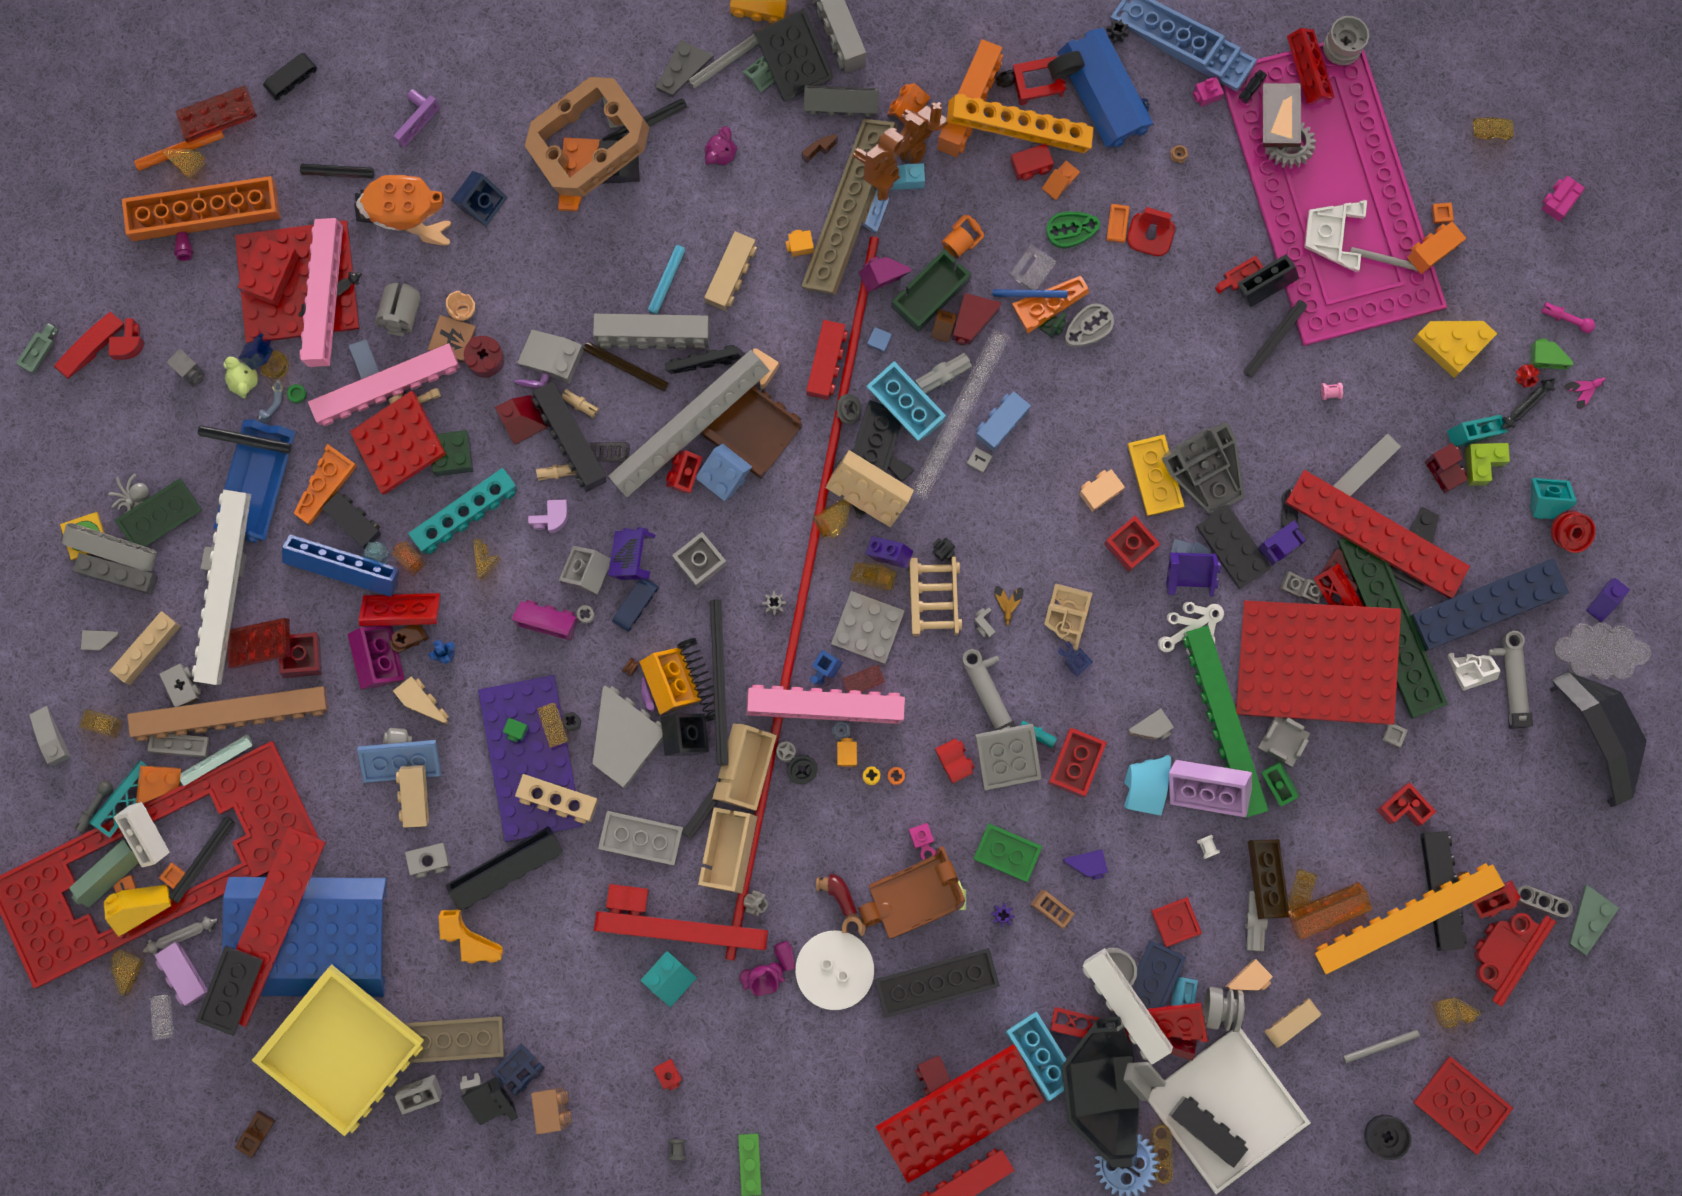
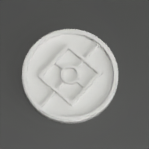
[795,931,874,1010]

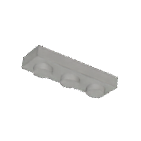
[147,734,210,758]

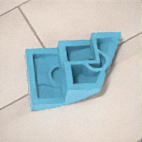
[1124,755,1171,816]

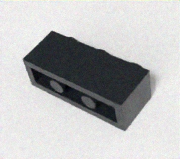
[1237,254,1299,308]
[322,492,381,550]

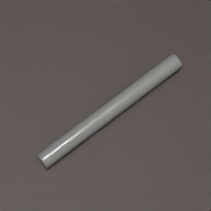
[1349,247,1418,271]
[1343,1030,1420,1063]

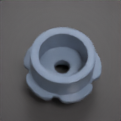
[832,721,850,740]

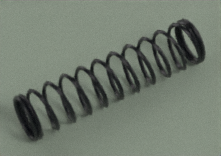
[677,638,715,722]

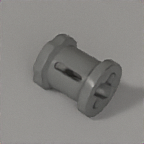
[668,1139,686,1160]

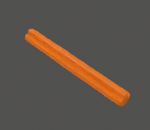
[134,128,224,171]

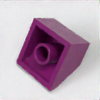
[859,256,911,293]

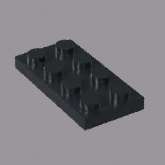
[852,400,901,472]
[1196,505,1271,589]
[196,945,264,1036]

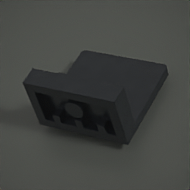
[462,1077,518,1125]

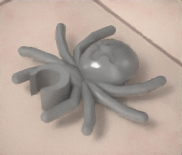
[108,474,149,514]

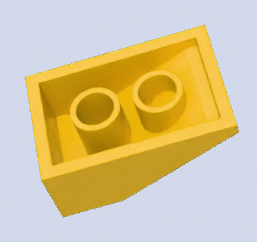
[104,885,171,937]

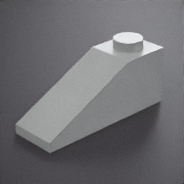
[29,706,72,766]

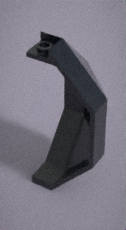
[1550,671,1647,807]
[1062,1017,1139,1167]

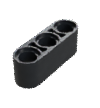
[263,53,317,101]

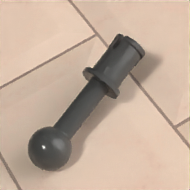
[73,781,113,834]

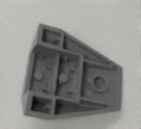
[1161,422,1244,516]

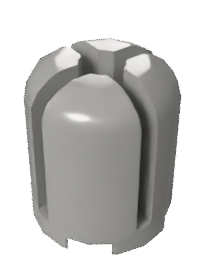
[375,282,420,336]

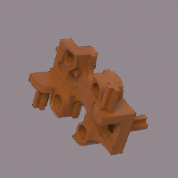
[853,102,948,201]

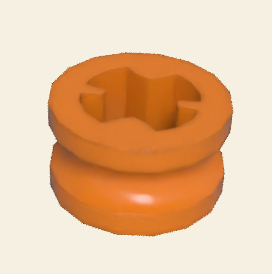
[888,767,905,785]

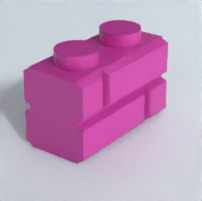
[1542,176,1585,222]

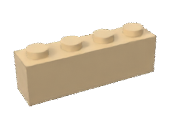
[704,231,758,311]
[109,611,181,685]

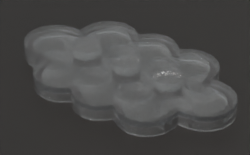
[1553,623,1651,680]

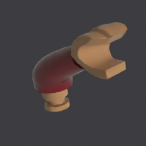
[816,874,866,936]

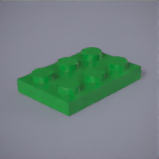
[973,823,1042,883]

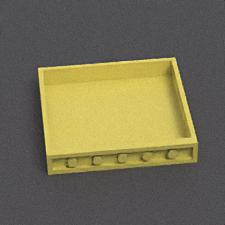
[252,965,424,1136]

